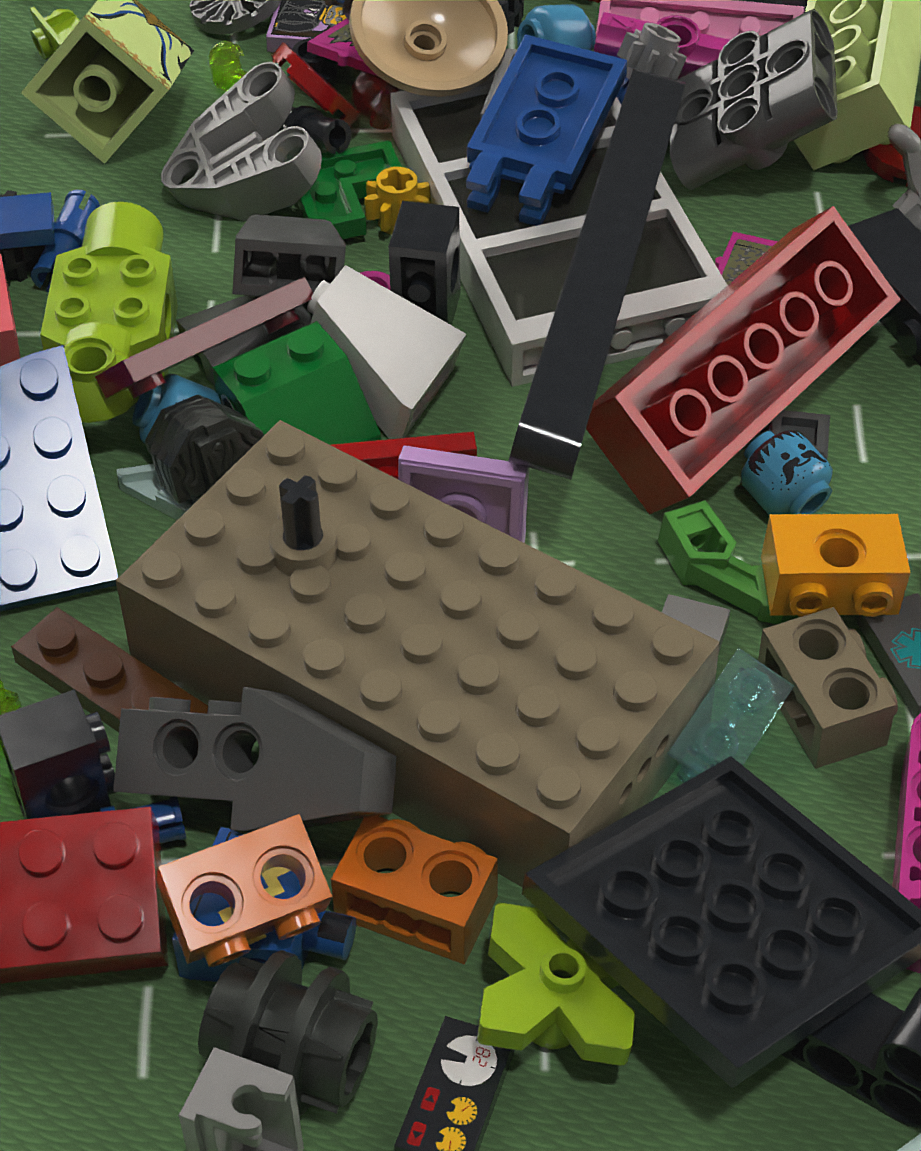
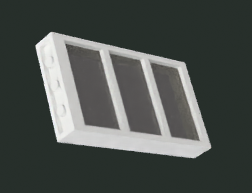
[391,72,728,387]

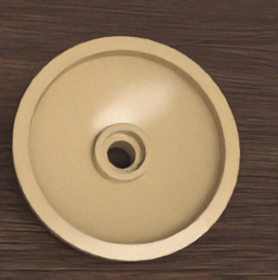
[349,0,508,97]

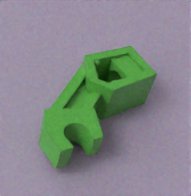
[658,500,800,624]

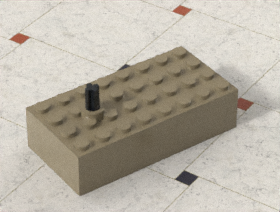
[116,420,720,888]

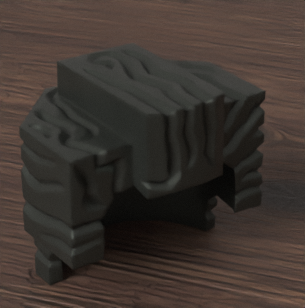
[145,394,264,504]

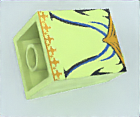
[21,0,194,164]

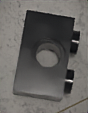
[388,201,461,325]
[0,689,117,820]

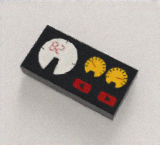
[394,1016,515,1151]

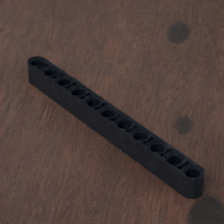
[509,68,686,480]

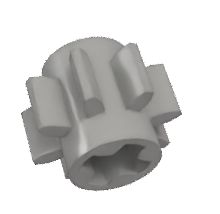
[617,23,687,80]

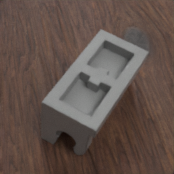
[179,1047,304,1151]

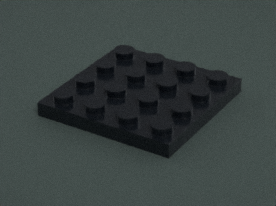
[522,756,921,1088]

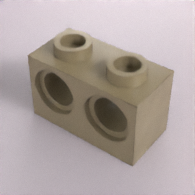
[757,607,898,769]

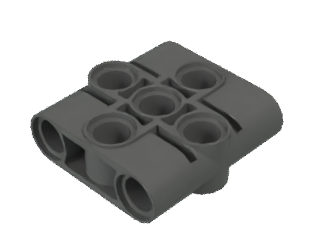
[670,9,838,190]

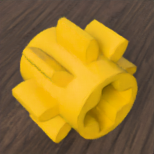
[364,167,430,235]

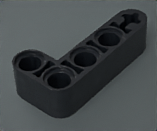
[781,987,921,1128]

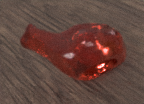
[351,71,399,130]

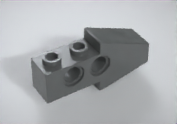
[113,687,397,831]

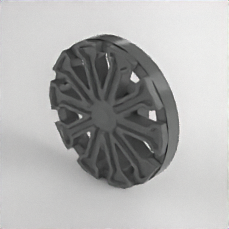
[189,0,281,34]

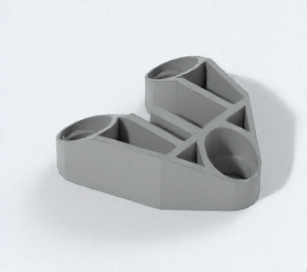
[161,62,322,222]

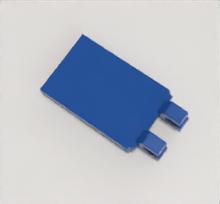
[466,34,627,226]

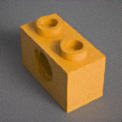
[761,514,911,617]

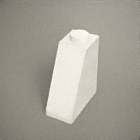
[307,265,466,439]

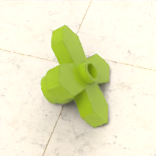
[477,903,635,1066]

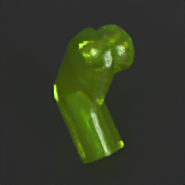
[208,40,247,91]

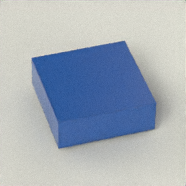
[0,192,55,249]

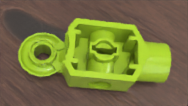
[40,202,178,423]

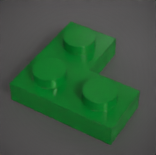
[297,140,402,239]

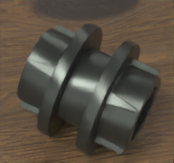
[198,950,378,1117]

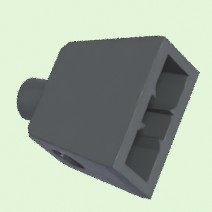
[232,214,346,296]

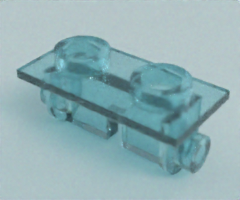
[667,647,794,783]

